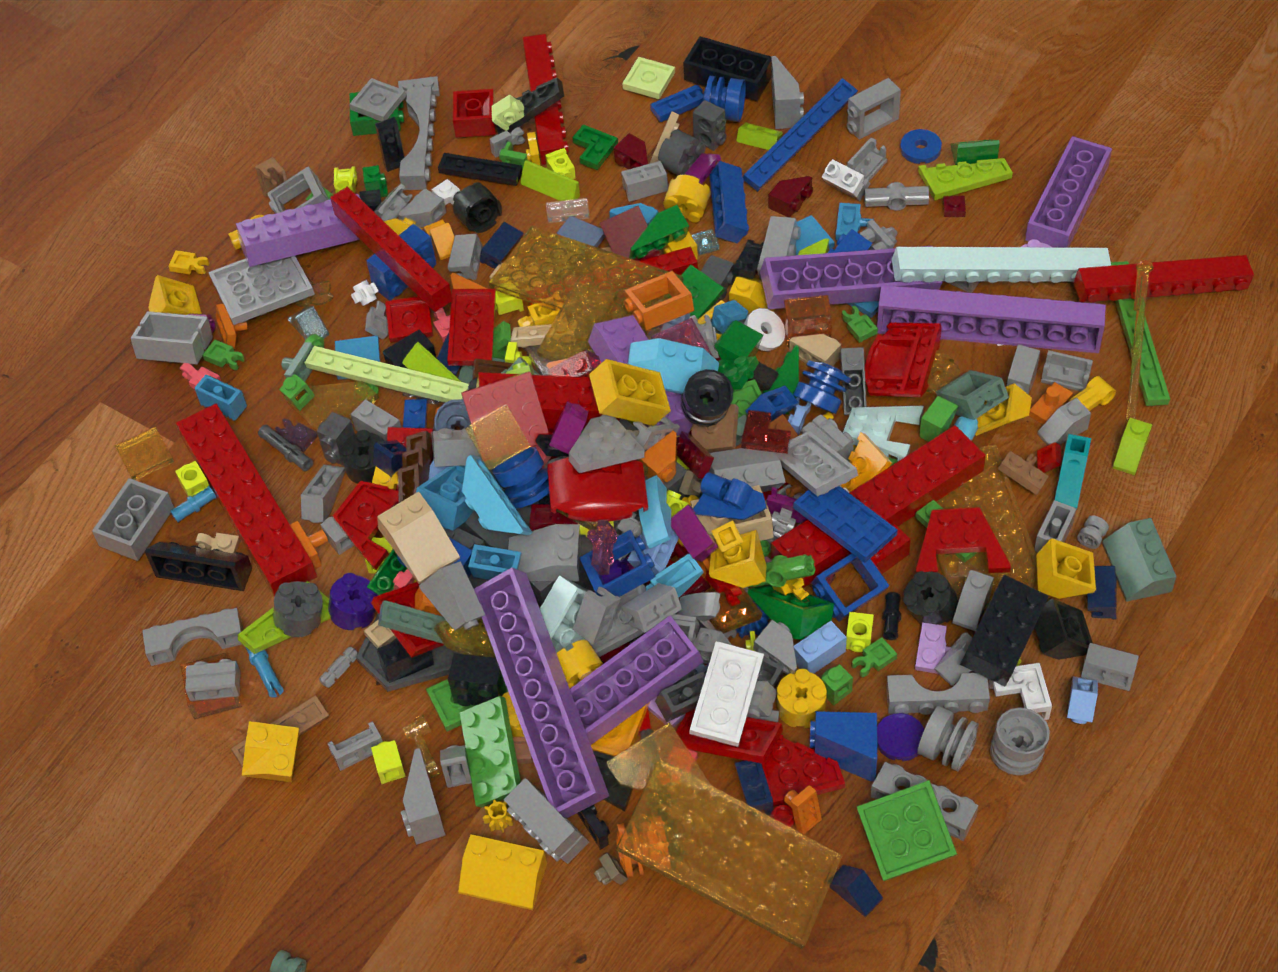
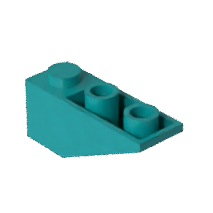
[1055,434,1091,510]

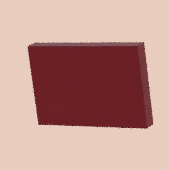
[600,205,661,267]

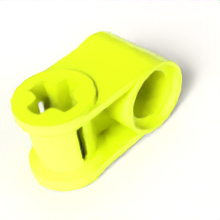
[334,166,357,193]

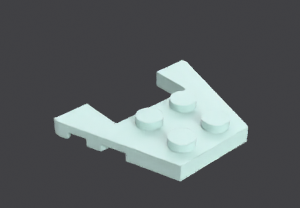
[843,406,924,461]

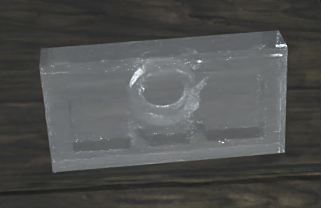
[546,198,590,223]

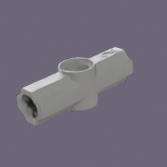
[864,182,929,211]

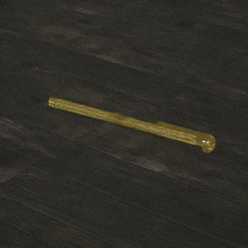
[1126,260,1154,422]

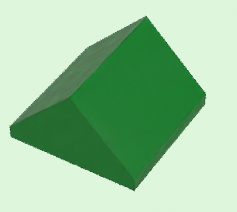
[951,139,1000,165]
[714,320,763,360]

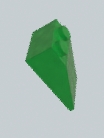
[748,585,834,639]

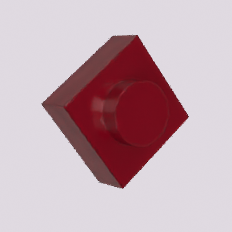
[943,196,966,217]

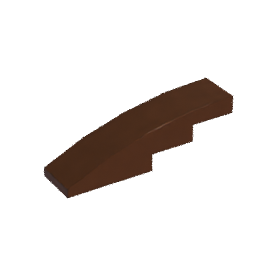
[398,431,431,503]

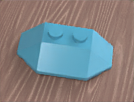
[628,338,719,394]
[462,455,533,535]

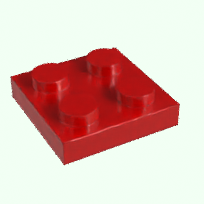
[385,296,433,343]

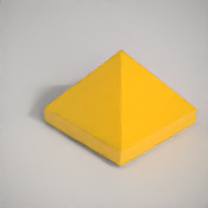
[711,520,743,553]

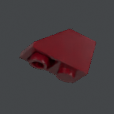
[614,133,648,170]
[768,176,813,218]

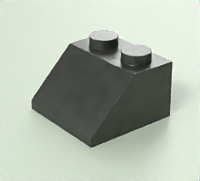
[1034,599,1093,660]

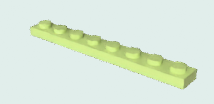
[305,346,469,403]

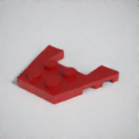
[332,481,399,570]
[916,507,1011,573]

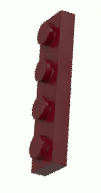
[677,431,714,479]

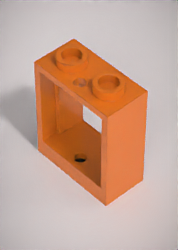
[624,271,694,331]

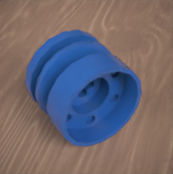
[703,76,746,122]
[793,360,851,414]
[492,447,549,508]

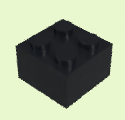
[448,653,507,706]

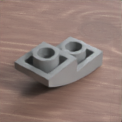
[677,592,720,621]

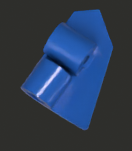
[693,472,767,520]

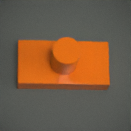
[215,304,247,349]
[1029,382,1073,425]
[290,521,328,569]
[784,785,822,835]

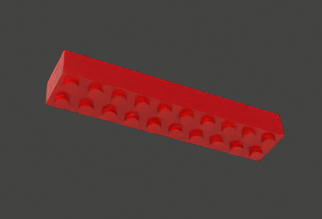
[176,403,317,597]
[771,425,986,588]

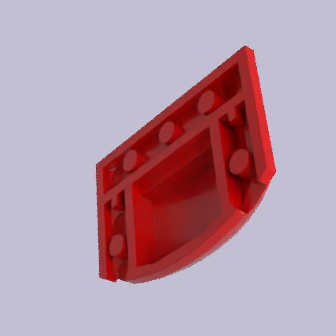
[865,322,942,397]
[547,457,648,522]

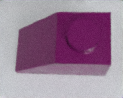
[549,402,589,454]

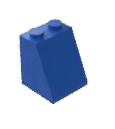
[810,711,877,781]

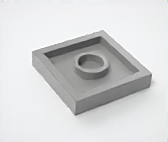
[349,78,406,121]

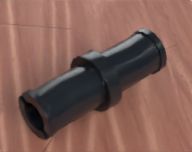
[882,592,902,640]

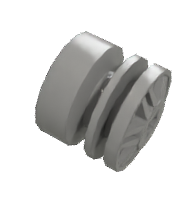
[917,706,979,771]
[990,708,1050,775]

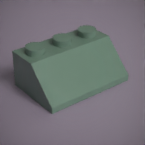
[1102,518,1176,602]

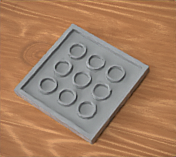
[209,256,315,325]

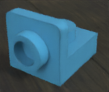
[711,300,748,334]

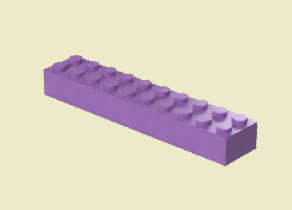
[877,285,1106,353]
[474,567,609,818]

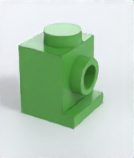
[279,374,315,411]
[821,664,853,706]

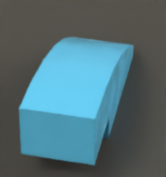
[638,475,671,549]
[645,554,704,598]

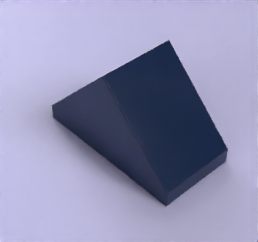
[373,440,407,477]
[826,865,883,918]

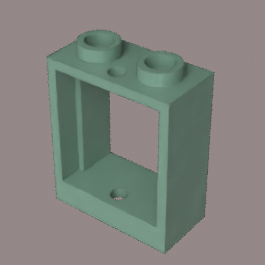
[936,370,1009,420]

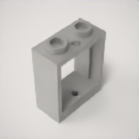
[847,78,901,140]
[267,166,329,213]

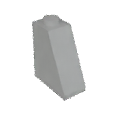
[419,561,485,630]

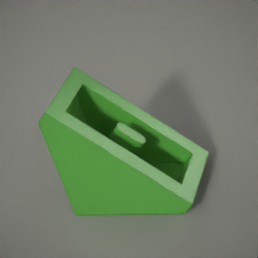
[920,396,959,442]

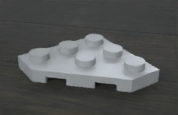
[569,415,645,473]

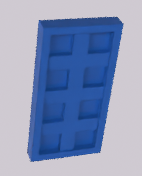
[793,486,898,563]

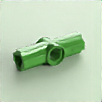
[749,555,815,588]

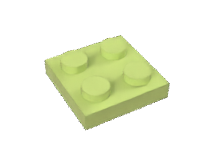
[622,57,675,99]

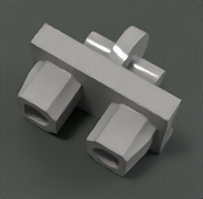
[859,219,897,250]

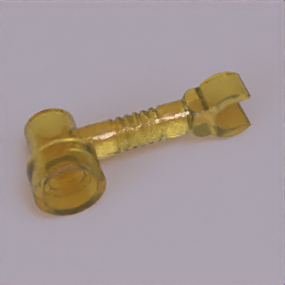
[402,715,440,778]

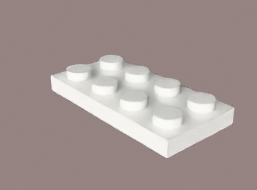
[689,641,764,747]

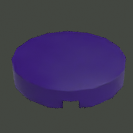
[877,713,924,761]

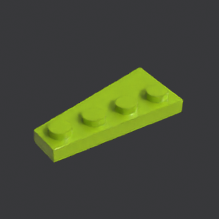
[918,158,1013,200]
[238,581,331,654]

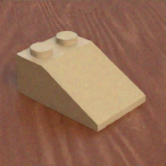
[690,485,773,541]
[377,492,460,584]

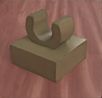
[679,469,703,495]
[594,853,628,885]

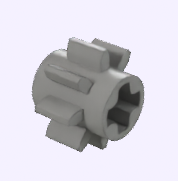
[771,508,796,538]

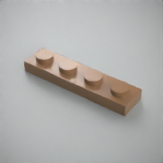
[231,695,329,768]

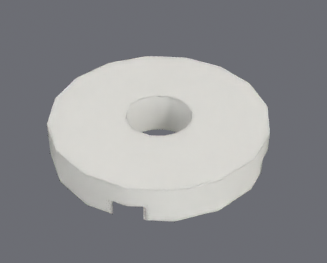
[744,308,785,351]

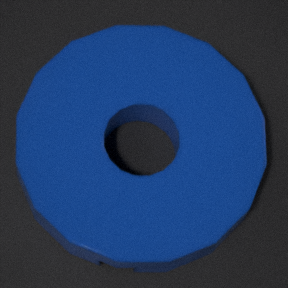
[900,129,942,164]

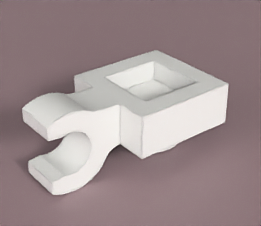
[431,179,460,205]

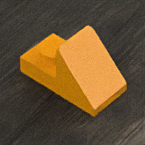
[424,219,454,260]

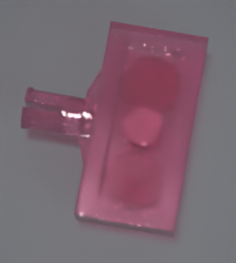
[587,520,617,575]

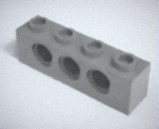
[871,762,978,841]

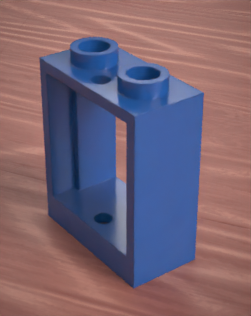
[579,529,656,597]
[811,554,889,622]

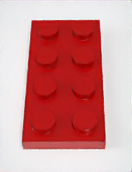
[447,289,496,366]
[671,709,783,764]

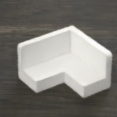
[988,663,1052,720]

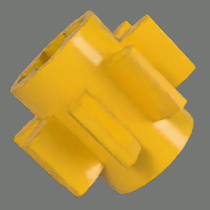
[483,800,513,833]

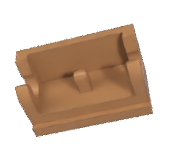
[255,157,287,199]

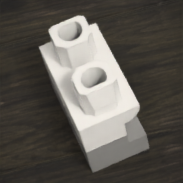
[822,159,871,201]

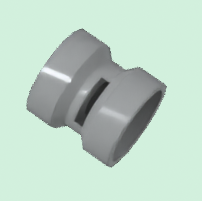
[1077,516,1109,549]

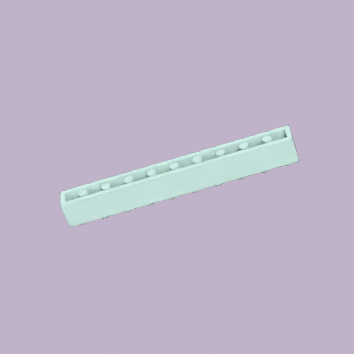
[892,247,1111,283]

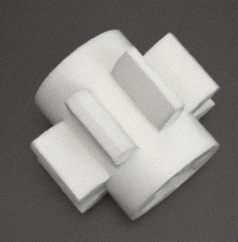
[351,280,379,306]

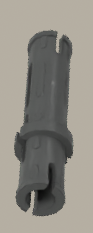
[258,424,313,471]

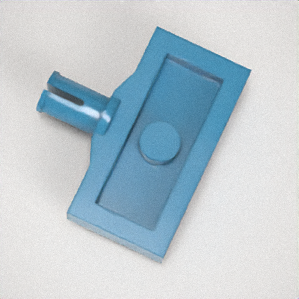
[836,203,874,240]

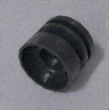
[681,369,733,427]

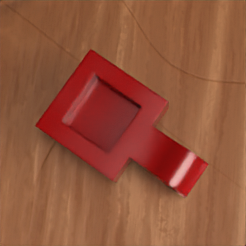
[705,570,742,606]

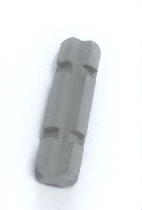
[319,647,358,688]

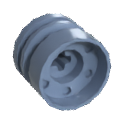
[433,399,472,431]

